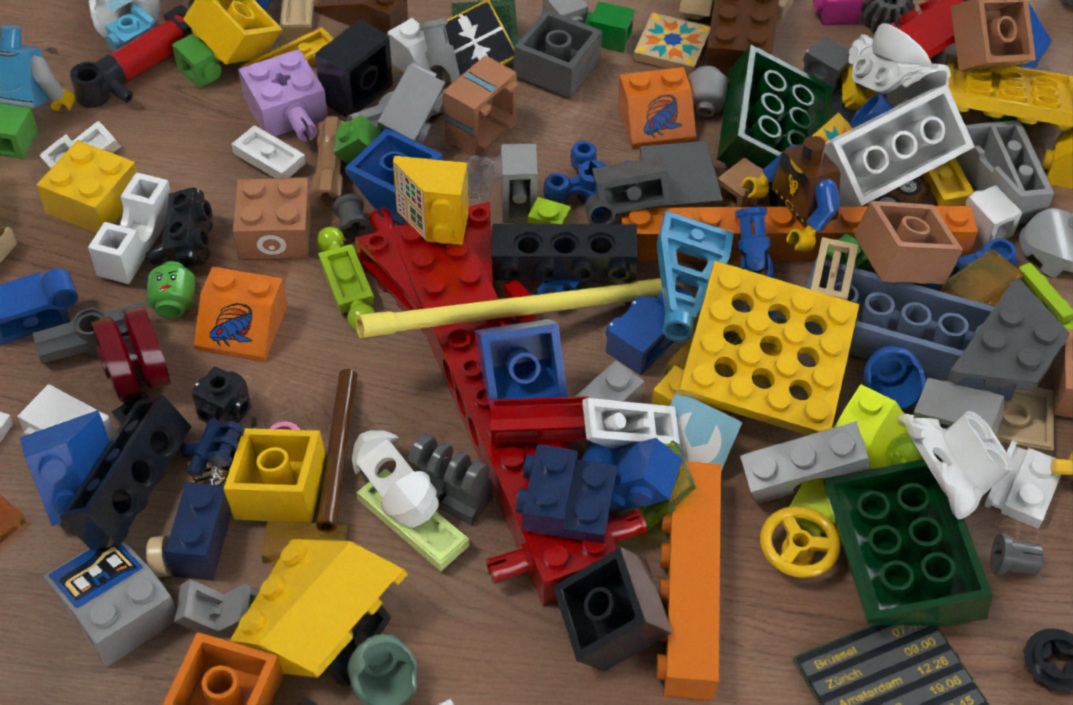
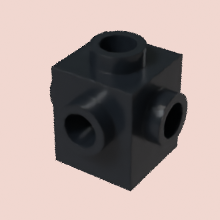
[192,366,252,424]

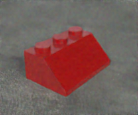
[889,0,964,59]

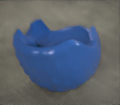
[863,345,926,411]

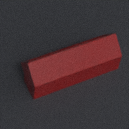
[489,396,589,444]

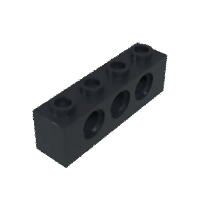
[492,224,638,281]
[59,395,192,550]

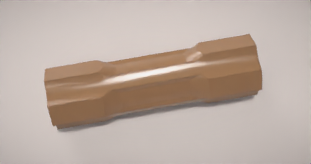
[311,117,344,210]

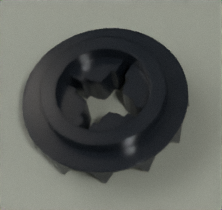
[1023,628,1073,694]

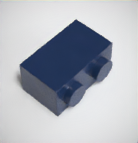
[165,482,232,581]

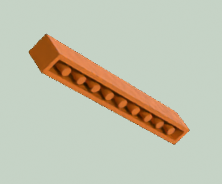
[619,206,977,262]

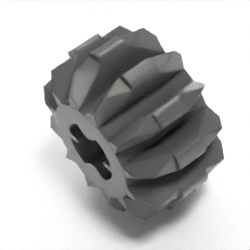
[861,0,915,32]

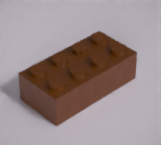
[706,0,779,78]

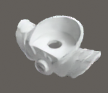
[849,23,951,106]

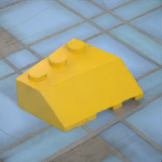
[229,539,408,678]

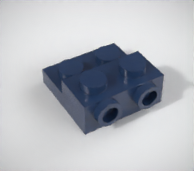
[515,444,617,544]

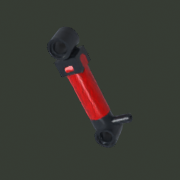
[70,0,195,108]

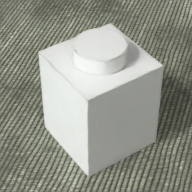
[966,185,1022,244]

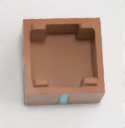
[443,55,517,158]

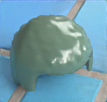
[348,633,417,705]

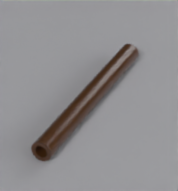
[316,369,358,533]

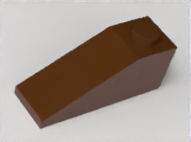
[314,0,408,34]

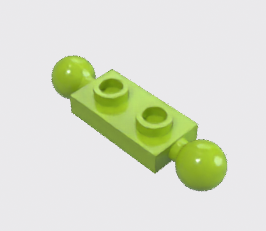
[317,227,376,331]

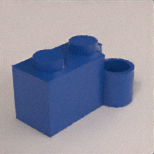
[0,268,78,345]
[606,284,695,375]
[582,438,683,512]

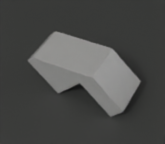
[174,579,260,637]

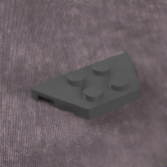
[948,277,1070,392]

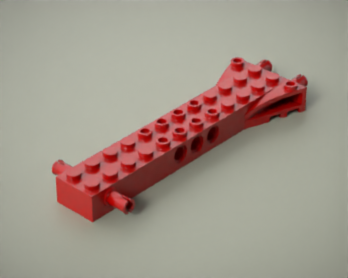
[355,201,647,607]

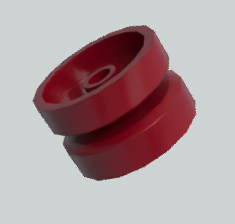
[91,306,171,401]

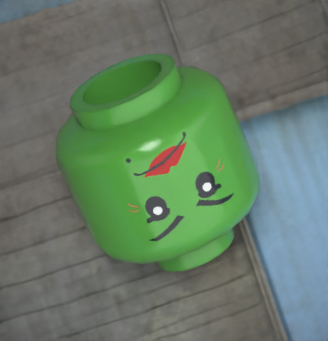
[147,261,196,318]

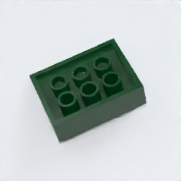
[717,45,833,169]
[823,456,993,627]

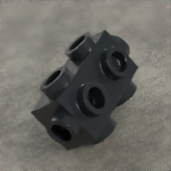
[146,187,213,268]

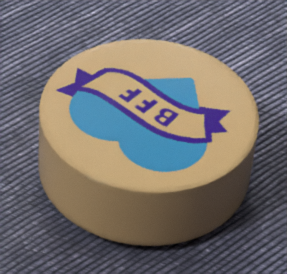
[146,535,172,578]

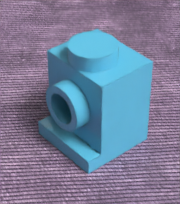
[105,4,156,51]

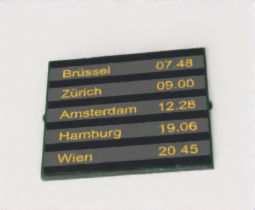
[793,624,989,705]

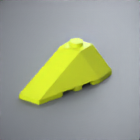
[789,384,908,537]

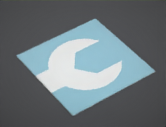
[670,390,742,471]

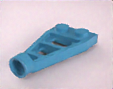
[656,211,734,342]

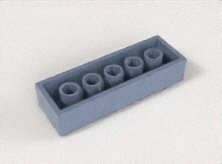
[805,257,1015,400]

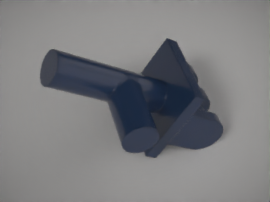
[181,418,245,478]

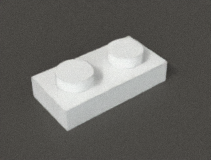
[231,125,306,178]

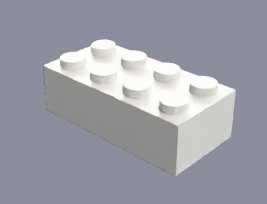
[824,84,975,207]

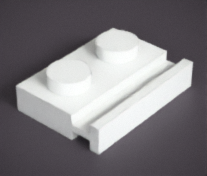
[984,441,1061,529]

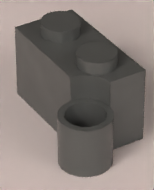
[585,156,672,224]

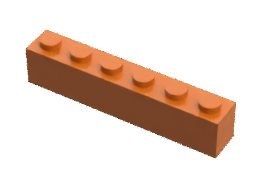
[656,461,721,700]

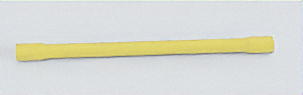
[355,278,662,338]

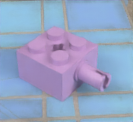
[238,49,328,142]

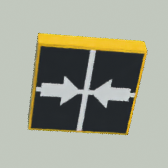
[445,0,514,76]

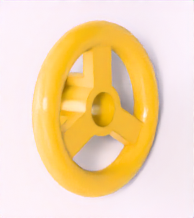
[760,506,841,578]

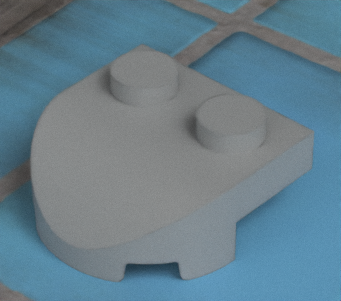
[1019,208,1073,278]

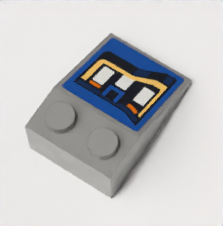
[43,541,176,667]

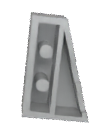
[955,120,1054,224]

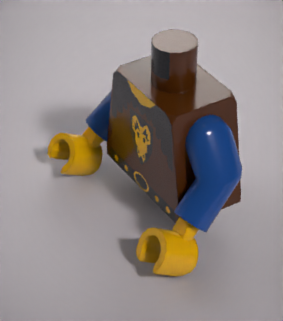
[741,136,841,252]

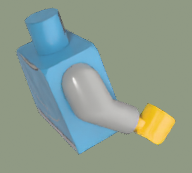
[0,25,75,111]

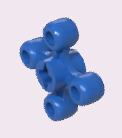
[543,141,631,218]

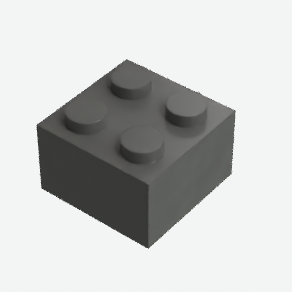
[514,9,602,98]

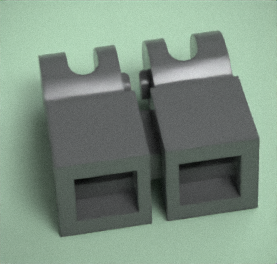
[408,432,493,526]

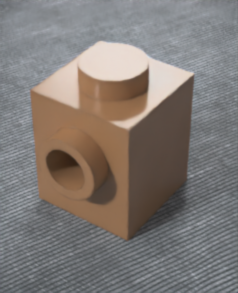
[717,158,769,207]

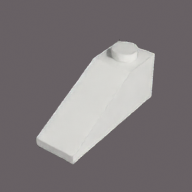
[582,398,680,450]

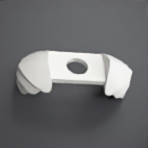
[352,430,439,528]

